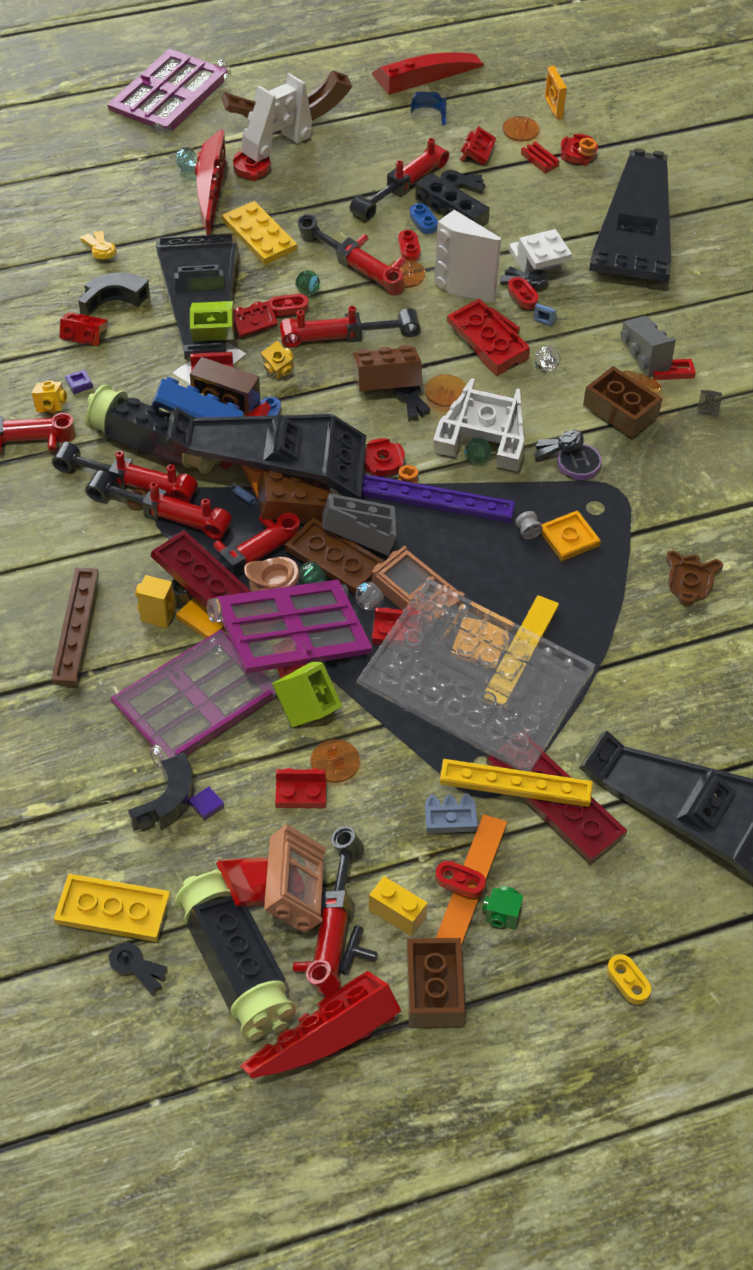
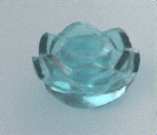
[175,147,196,171]

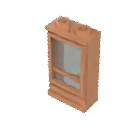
[371,545,465,634]
[264,824,326,933]

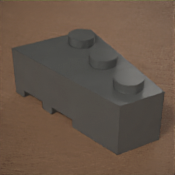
[620,316,676,377]
[322,493,397,556]

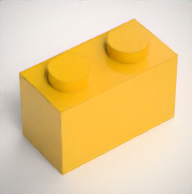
[135,575,175,628]
[369,876,428,937]

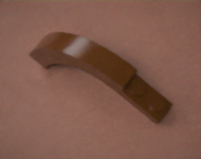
[221,70,352,121]

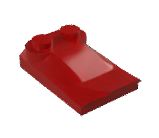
[216,857,303,906]

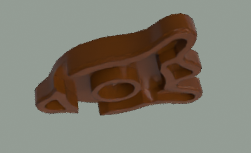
[666,551,723,606]

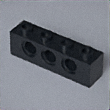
[415,173,490,227]

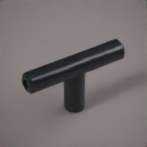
[339,925,378,975]

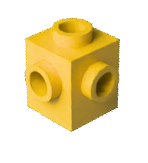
[261,341,294,379]
[31,381,68,413]

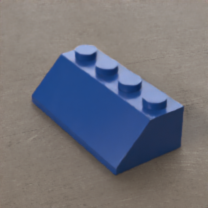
[151,377,244,418]

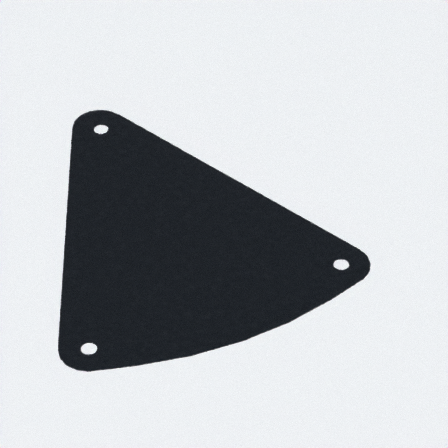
[155,481,631,799]

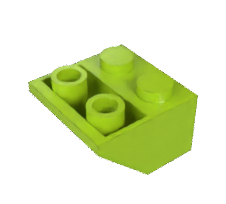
[190,301,234,341]
[271,662,342,727]

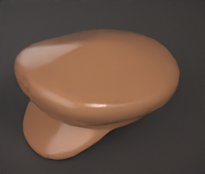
[244,557,300,592]

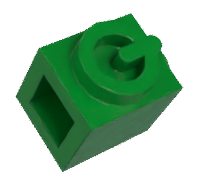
[482,886,524,930]

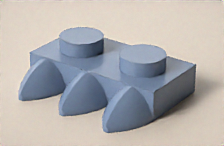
[425,793,478,833]

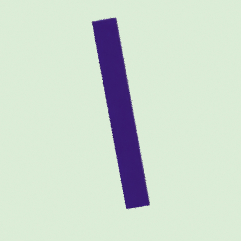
[361,474,515,523]

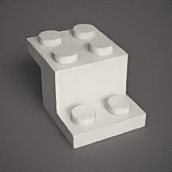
[509,229,572,272]

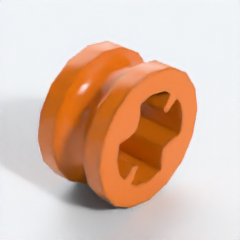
[579,138,596,156]
[398,465,418,483]

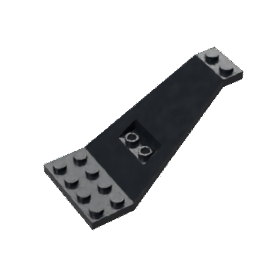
[589,148,671,282]
[156,233,237,361]
[165,407,367,499]
[579,730,753,883]

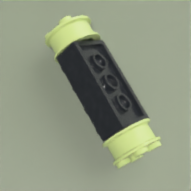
[85,384,221,475]
[175,869,296,1041]

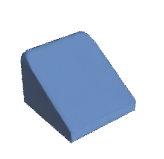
[534,303,558,327]

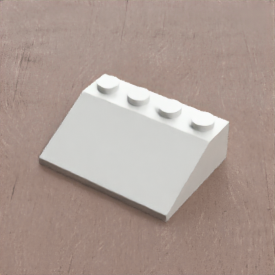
[434,210,501,302]

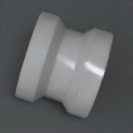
[515,511,543,539]

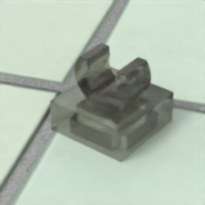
[697,390,722,415]

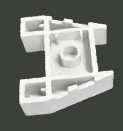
[241,73,312,162]
[433,378,524,472]

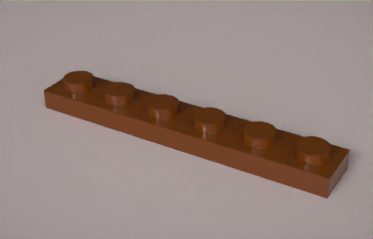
[51,567,99,687]

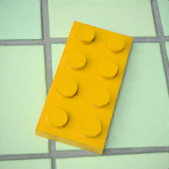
[222,201,298,265]
[54,873,170,942]

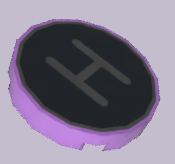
[557,444,601,480]

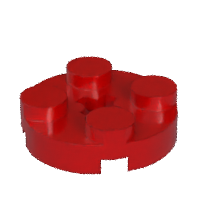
[560,134,598,166]
[233,151,271,181]
[364,438,405,477]

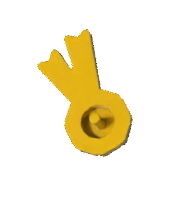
[80,231,117,259]

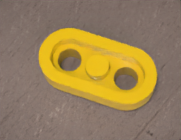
[607,955,651,1005]

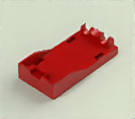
[447,298,530,377]

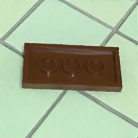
[285,518,385,595]

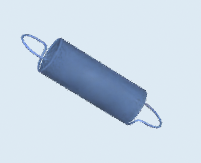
[231,484,258,507]

